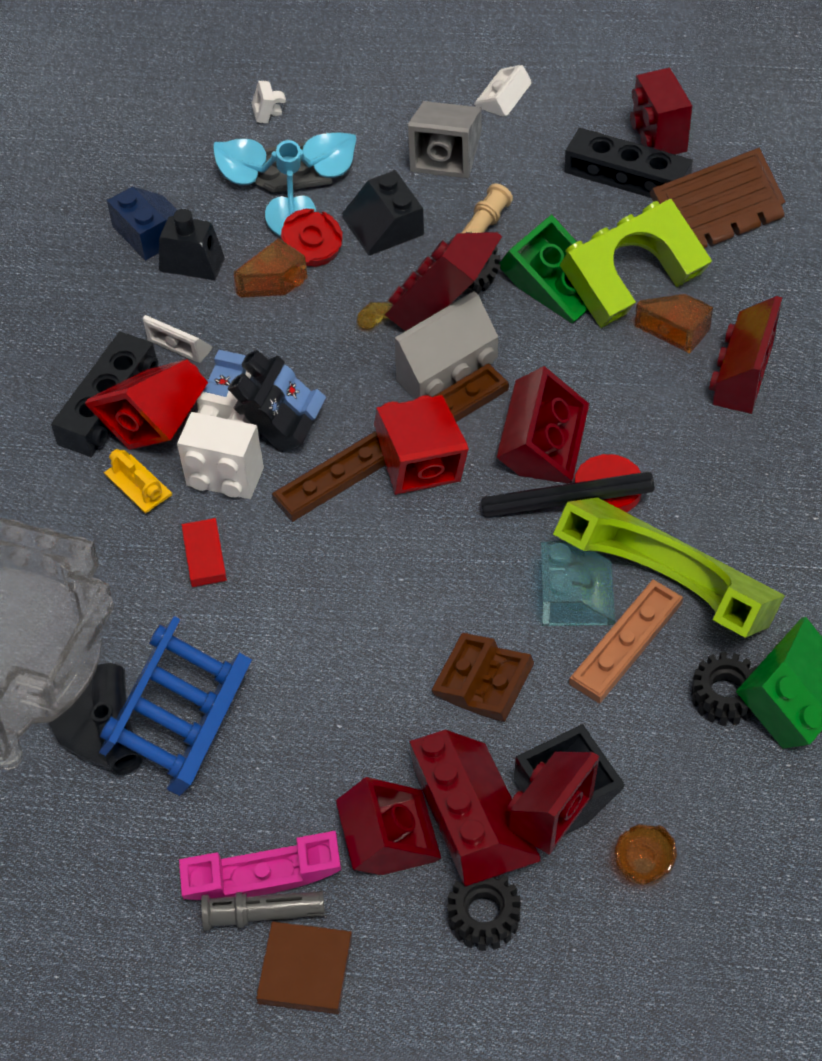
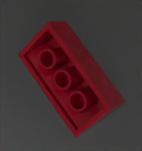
[385,232,502,331]
[409,730,541,886]

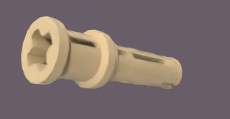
[461,183,513,233]

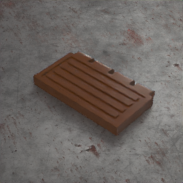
[649,147,786,249]

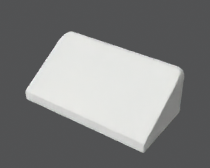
[475,65,532,116]
[143,315,212,363]

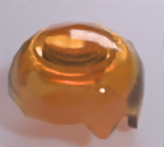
[614,824,677,886]

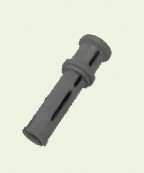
[201,891,325,931]

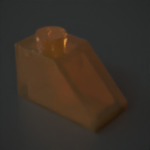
[233,238,308,298]
[635,294,713,353]

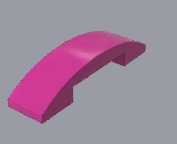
[179,831,341,900]

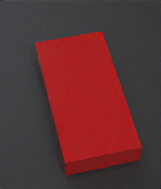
[181,518,227,587]

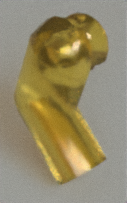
[357,302,391,329]

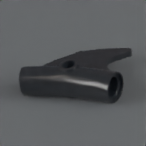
[40,663,143,775]

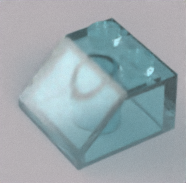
[540,541,615,626]

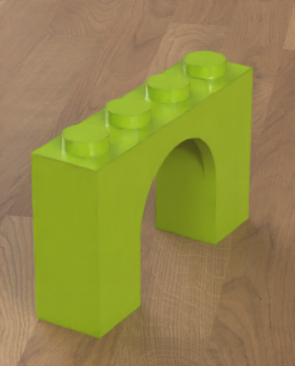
[560,198,712,328]

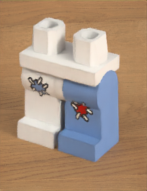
[197,350,251,424]

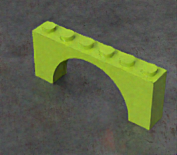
[553,497,785,638]

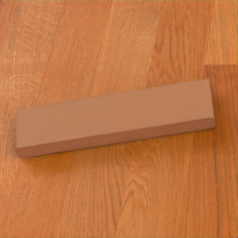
[569,579,683,704]

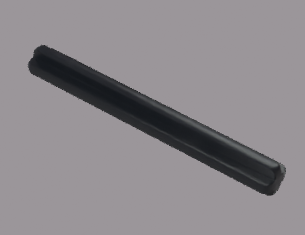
[481,472,655,517]

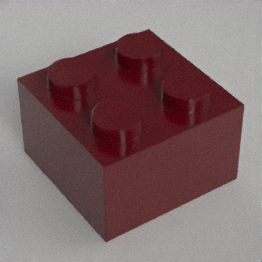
[630,67,693,155]

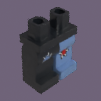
[228,350,326,452]

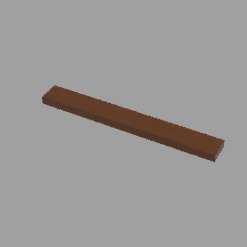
[272,363,509,522]

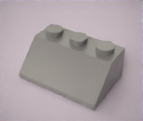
[395,291,498,399]

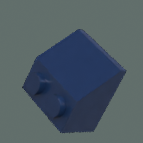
[107,186,177,261]

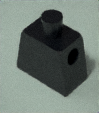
[159,209,225,280]

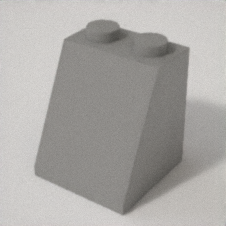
[408,101,482,178]

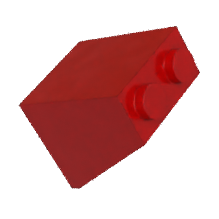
[85,359,208,449]
[374,395,469,495]

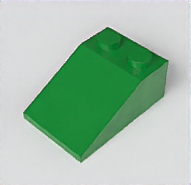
[499,214,588,323]
[736,617,822,749]

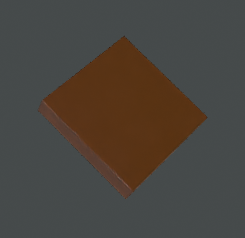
[256,921,353,1014]

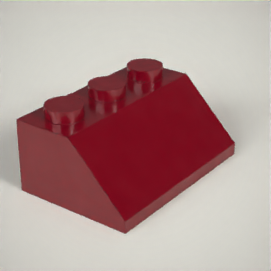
[709,296,782,414]
[496,366,590,484]

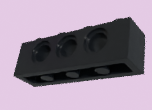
[564,127,693,198]
[51,331,158,458]

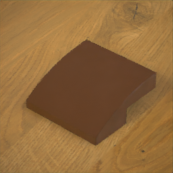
[432,632,534,722]

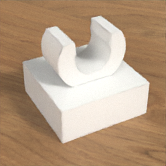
[252,80,286,123]

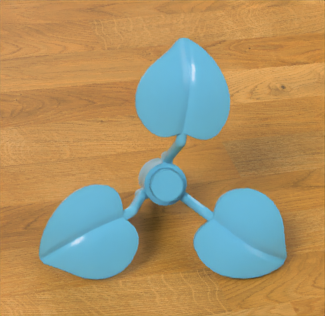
[213,133,356,237]

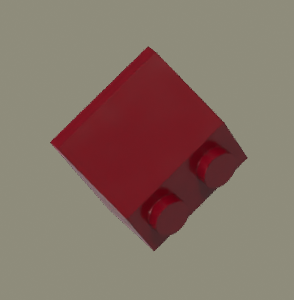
[507,752,600,855]
[336,777,441,875]

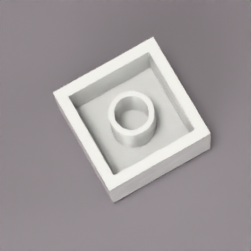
[177,412,264,499]

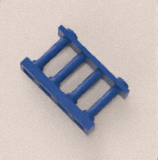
[99,616,252,796]

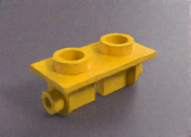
[104,449,173,514]

